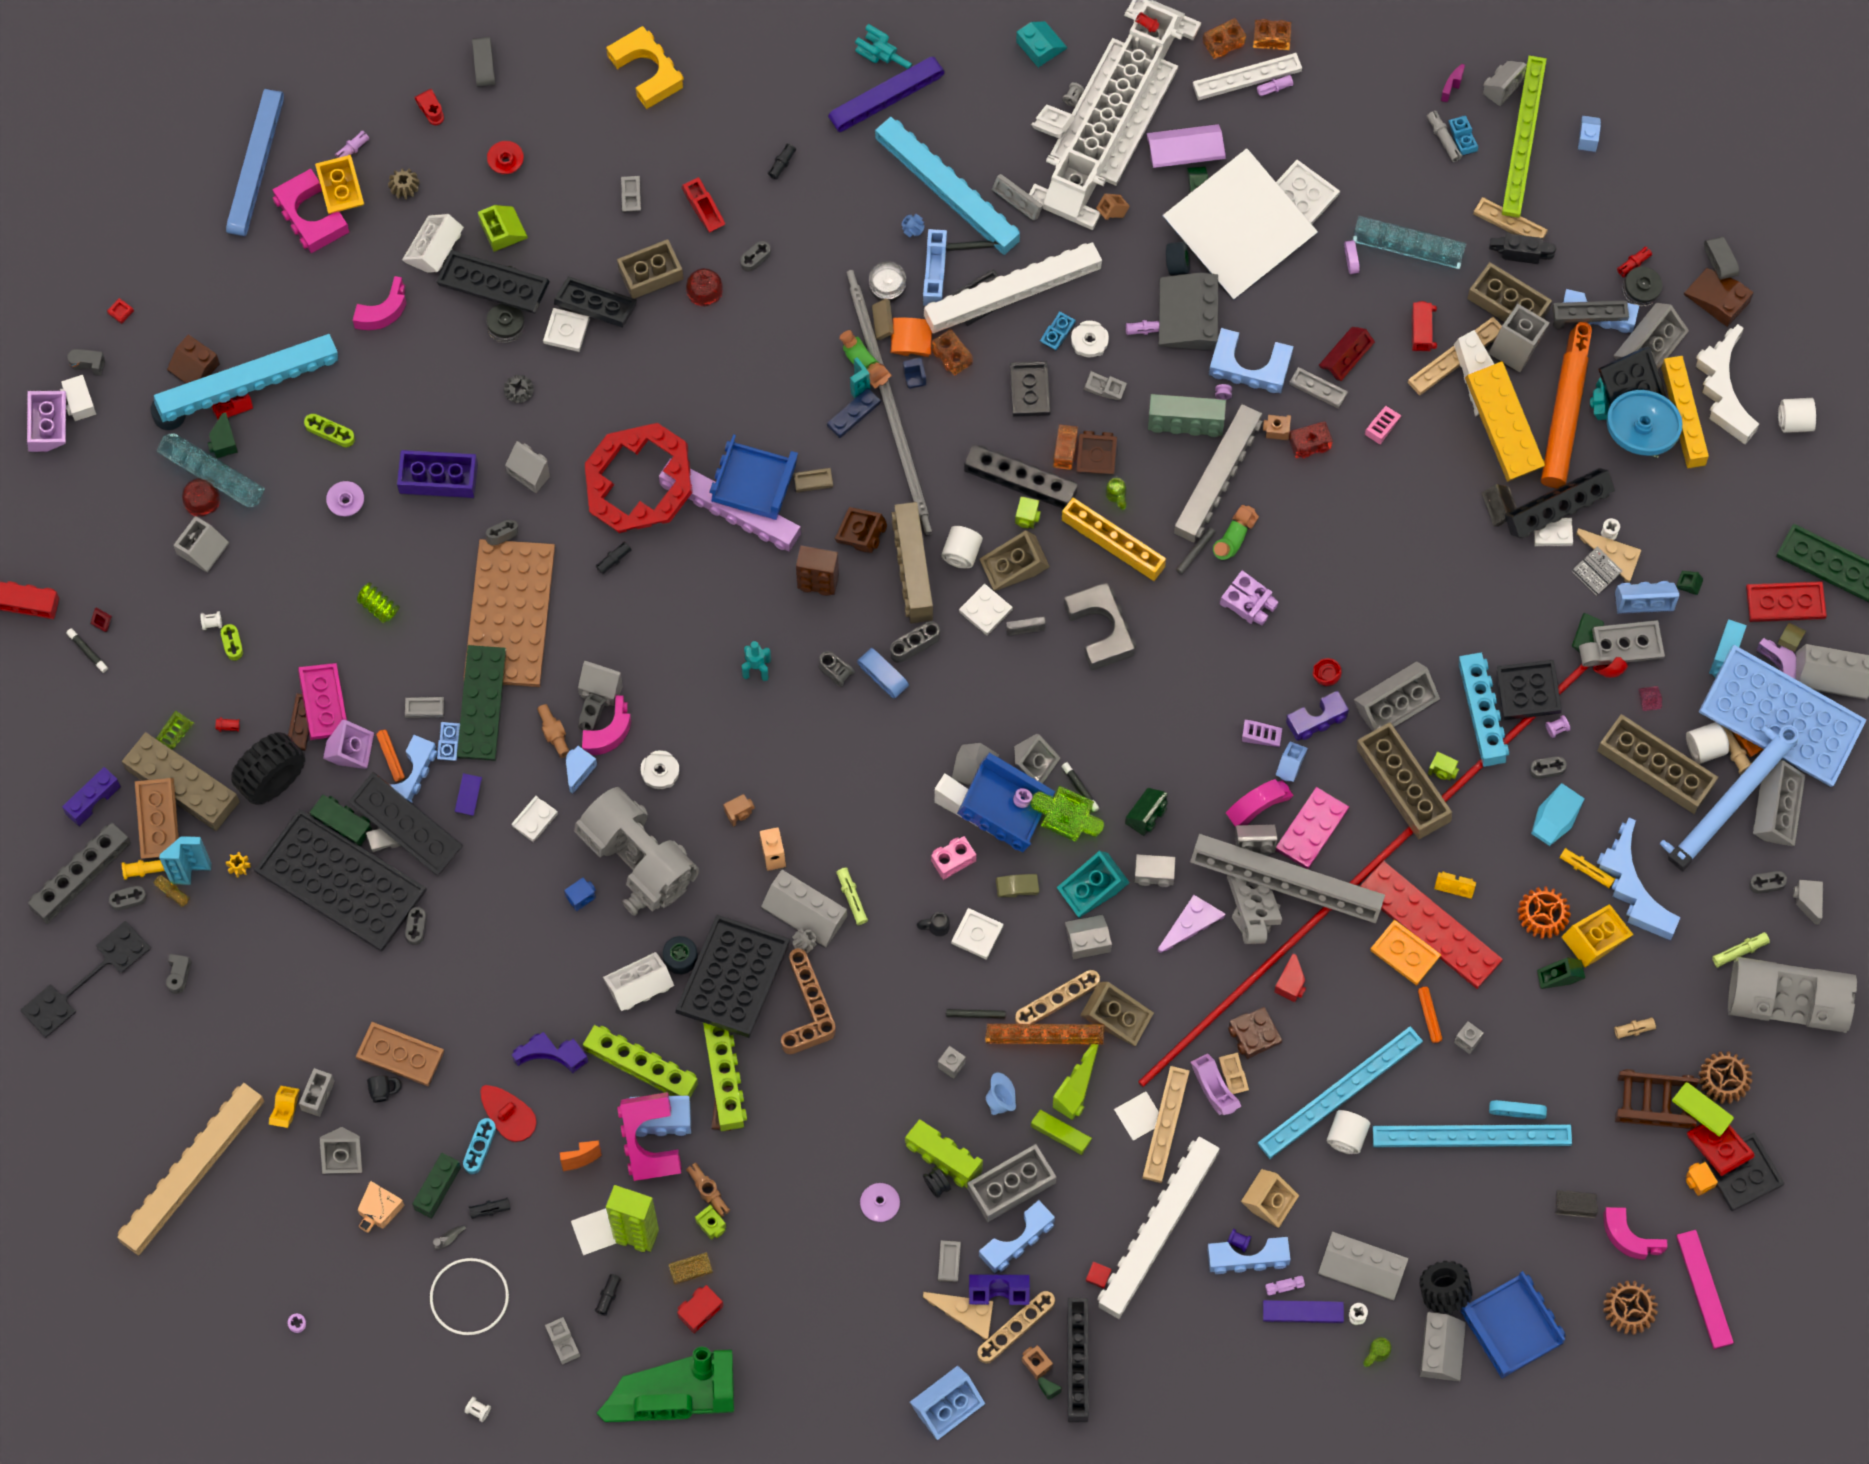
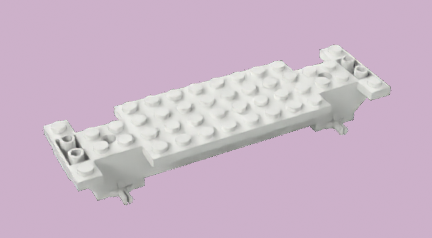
[1029,0,1201,230]

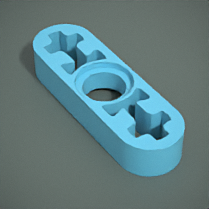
[1489,1100,1547,1119]
[463,1118,496,1174]

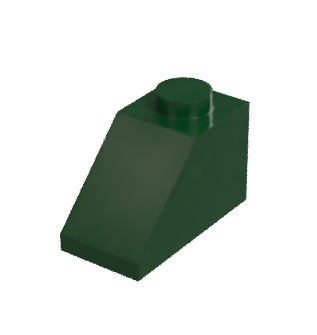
[1187,167,1208,194]
[207,412,238,459]
[1537,957,1585,989]

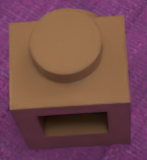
[1096,194,1130,220]
[1263,415,1291,440]
[723,794,755,827]
[1022,1345,1053,1380]

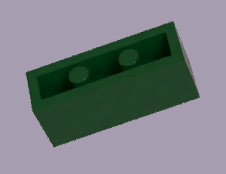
[309,795,372,847]
[412,1153,461,1219]

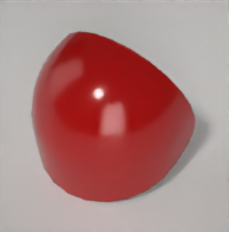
[1593,657,1628,678]

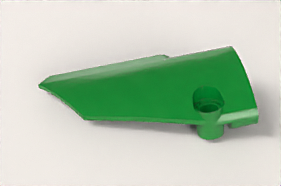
[597,1346,734,1422]

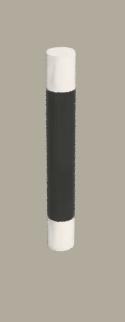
[66,628,108,673]
[1061,762,1099,812]

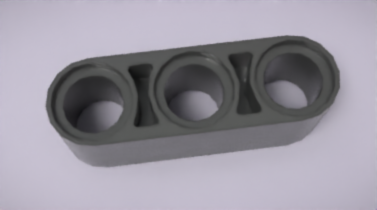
[472,37,495,87]
[1704,237,1739,280]
[890,621,940,663]

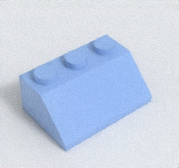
[1615,581,1679,614]
[630,1096,691,1137]
[910,1366,985,1440]

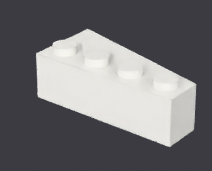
[1454,330,1494,417]

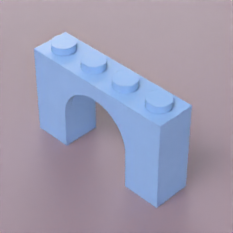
[1209,328,1293,393]

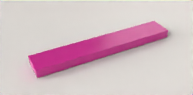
[1676,1230,1734,1350]

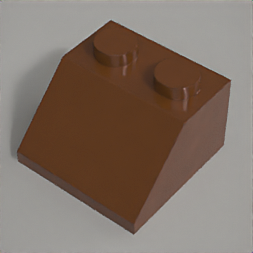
[167,334,220,384]

